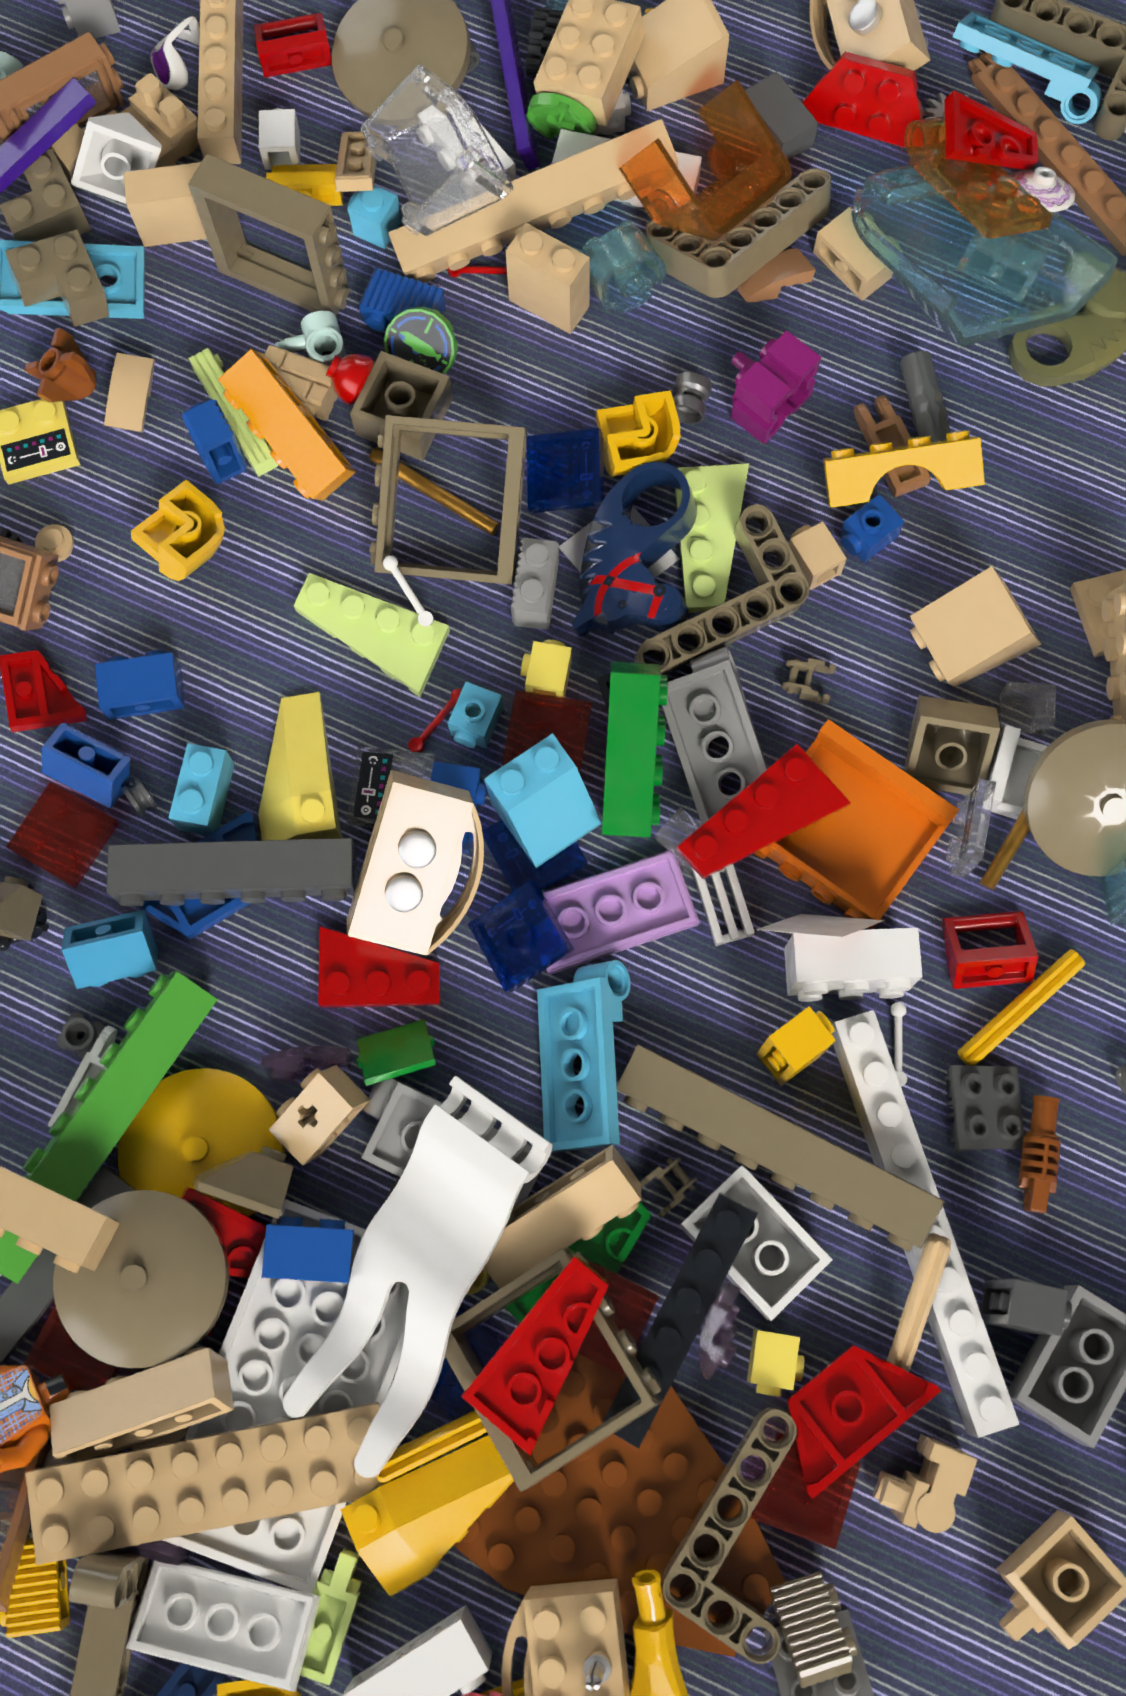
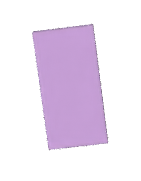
[533,849,700,975]

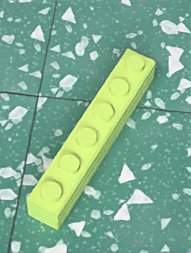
[188,348,278,477]

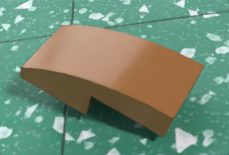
[736,248,816,303]

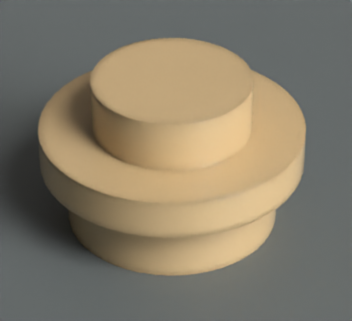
[35,524,74,562]

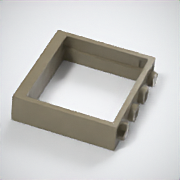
[188,154,351,316]
[369,415,528,585]
[445,1248,662,1492]

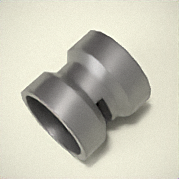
[673,372,712,424]

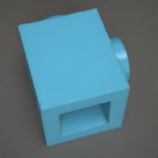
[347,185,402,249]
[448,682,503,749]

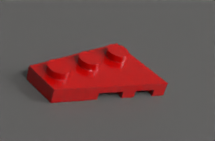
[944,90,1038,170]
[318,926,441,1008]
[180,1186,266,1278]

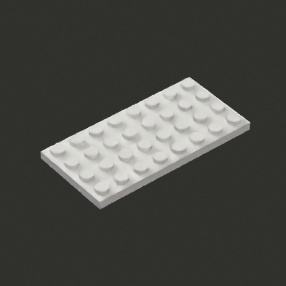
[163,1199,409,1594]

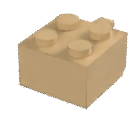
[995,1510,1126,1649]

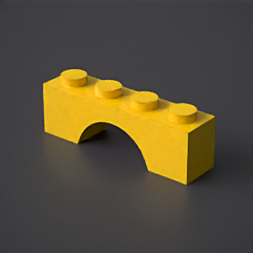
[823,430,985,508]

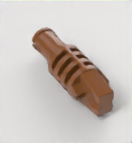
[1018,1095,1061,1214]

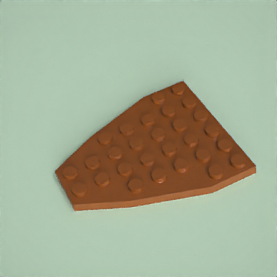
[453,1319,785,1657]

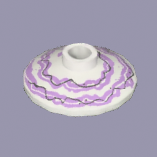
[1003,167,1075,212]

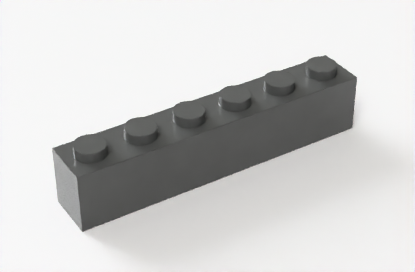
[106,838,356,907]

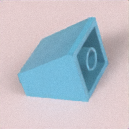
[484,733,601,868]

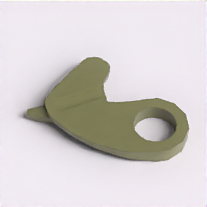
[1008,251,1126,387]

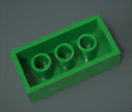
[602,662,668,837]

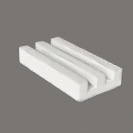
[692,864,755,946]

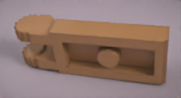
[853,395,931,498]

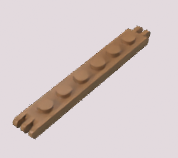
[968,52,1126,256]

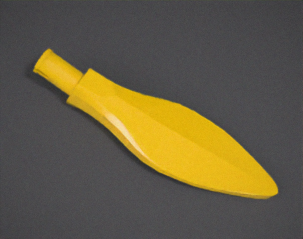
[630,1570,689,1696]

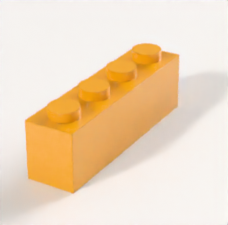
[218,349,356,501]

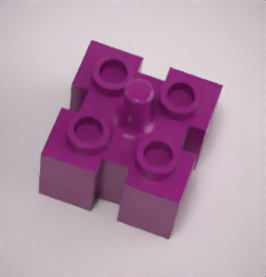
[731,330,821,445]

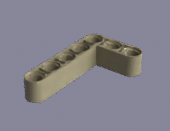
[990,0,1126,141]
[645,168,831,298]
[634,504,810,675]
[661,1407,796,1664]
[69,1549,149,1696]

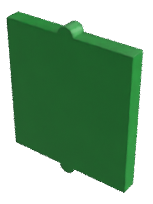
[356,1019,436,1086]

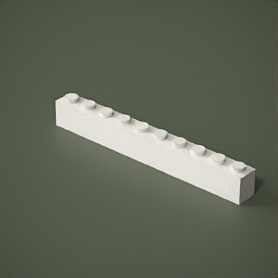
[832,1010,1019,1438]

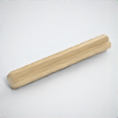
[887,1233,951,1372]

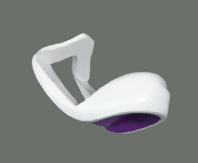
[151,16,200,90]

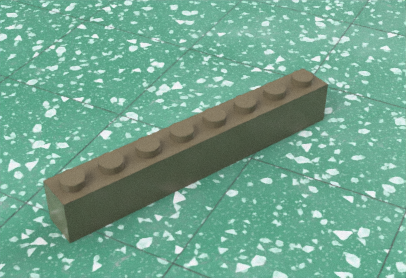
[617,1045,945,1252]

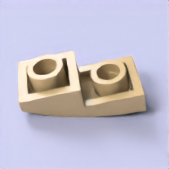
[104,353,155,433]

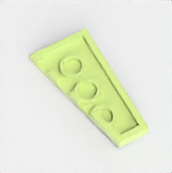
[675,463,749,613]
[294,573,450,697]

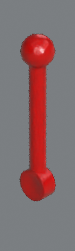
[447,266,507,278]
[408,689,462,754]

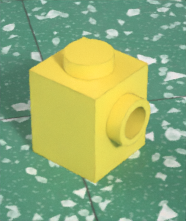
[521,640,572,704]
[747,1329,804,1397]

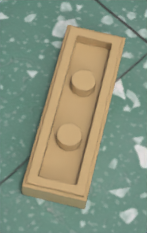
[335,131,379,192]

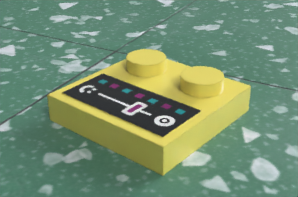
[0,399,81,485]

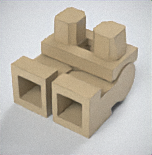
[106,73,199,168]
[872,1434,978,1533]

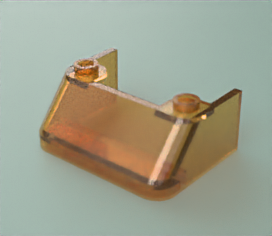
[619,80,792,240]

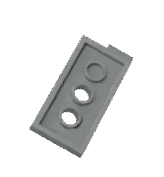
[662,646,768,825]
[361,1078,540,1207]

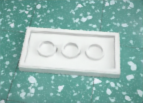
[126,1556,321,1692]

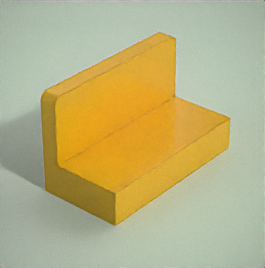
[266,164,343,206]

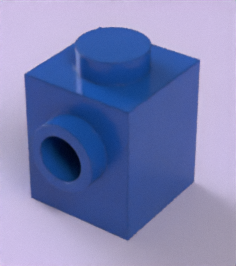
[840,494,905,563]

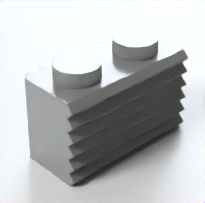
[511,538,559,630]

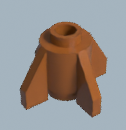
[24,328,96,403]

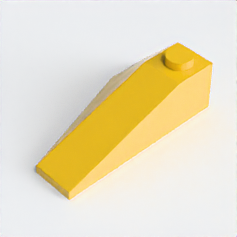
[340,1435,514,1596]

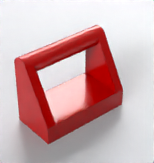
[253,12,332,78]
[942,911,1038,989]

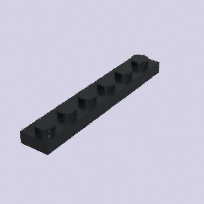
[602,1192,758,1449]

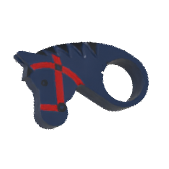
[572,462,697,636]

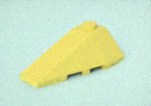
[258,692,342,841]

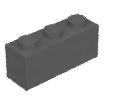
[980,1279,1072,1336]

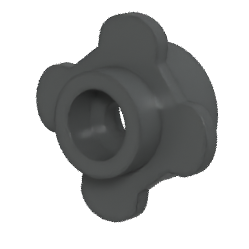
[57,1012,105,1059]

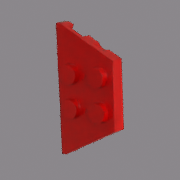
[801,51,928,153]
[786,1345,941,1499]

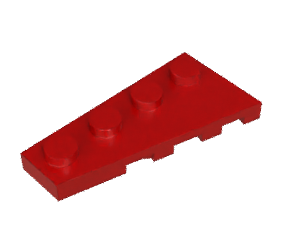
[676,744,851,879]
[461,1254,609,1455]

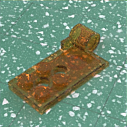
[905,116,1053,239]

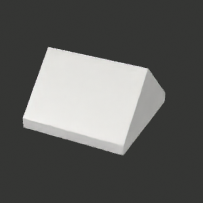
[71,112,162,204]

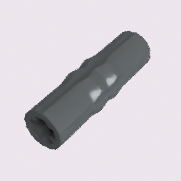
[900,351,951,442]

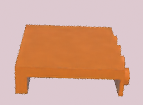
[753,719,959,930]

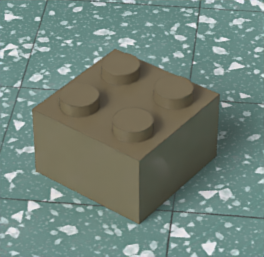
[350,351,453,461]

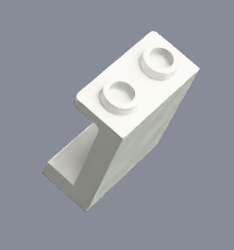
[977,725,1048,820]

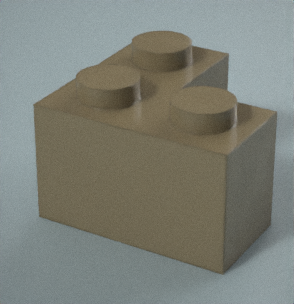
[0,148,91,242]
[5,229,109,327]

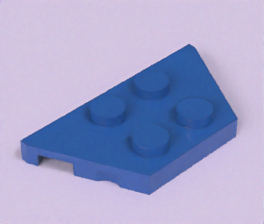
[138,810,256,939]

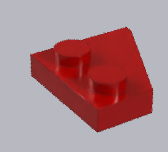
[0,650,88,733]

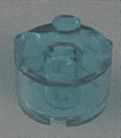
[582,221,666,313]

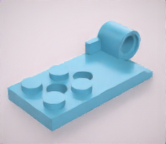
[953,12,1102,124]
[0,240,145,319]
[537,960,630,1153]

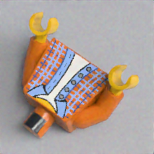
[0,1365,72,1474]

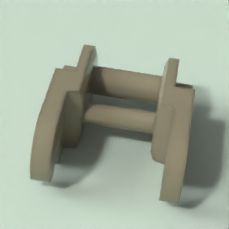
[781,658,837,704]
[640,1157,698,1219]

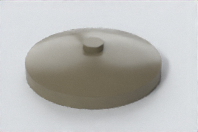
[332,0,471,124]
[1024,719,1126,877]
[53,1190,229,1368]

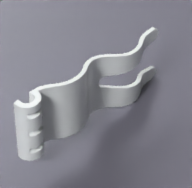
[283,1076,553,1478]

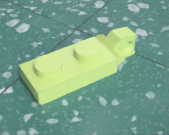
[300,1548,362,1686]

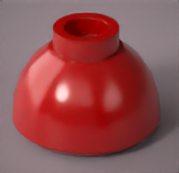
[326,354,374,405]

